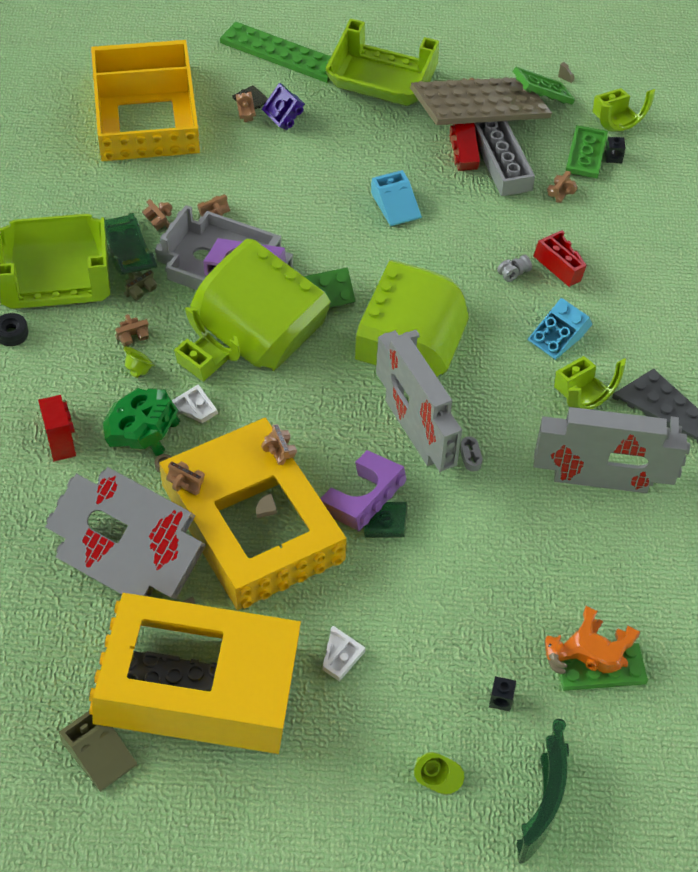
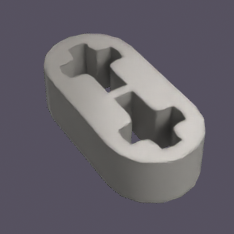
[460,437,482,471]

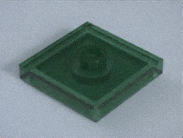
[364,502,408,538]

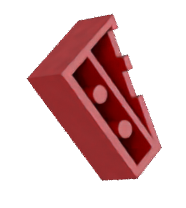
[450,123,480,171]
[533,230,587,287]
[38,395,76,462]

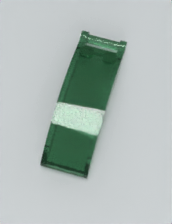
[104,213,157,275]
[516,718,569,864]

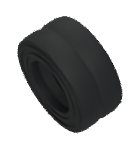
[0,313,29,346]

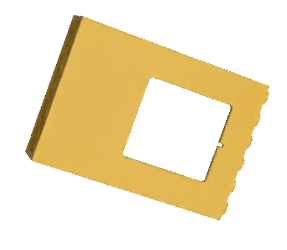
[91,40,200,161]
[159,417,346,611]
[89,592,301,754]

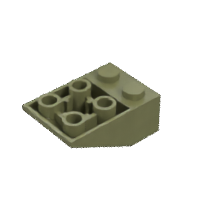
[59,711,137,792]

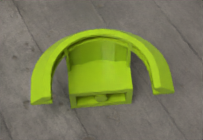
[592,88,655,132]
[174,307,241,382]
[554,356,626,409]

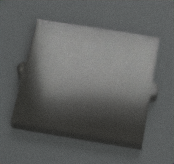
[232,85,268,109]

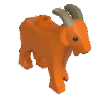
[545,606,640,674]

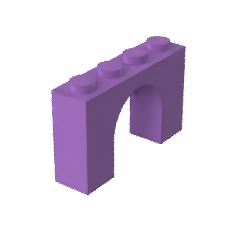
[203,238,286,276]
[320,450,407,531]

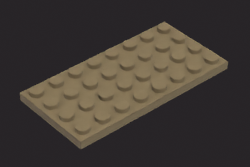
[410,77,552,125]

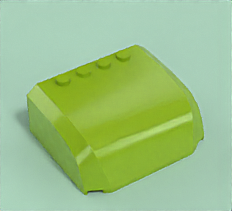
[325,18,439,106]
[0,214,110,309]
[190,239,331,371]
[355,260,469,377]

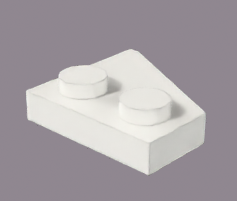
[172,385,218,423]
[323,626,365,682]

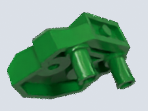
[103,388,181,456]

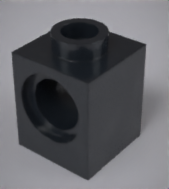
[605,137,626,163]
[489,676,516,712]

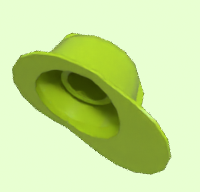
[123,346,155,378]
[414,752,464,795]

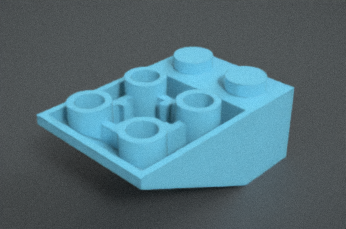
[371,170,422,226]
[527,298,593,360]

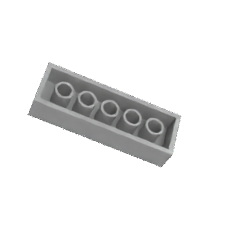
[474,121,535,196]

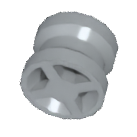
[511,255,532,276]
[497,260,520,282]

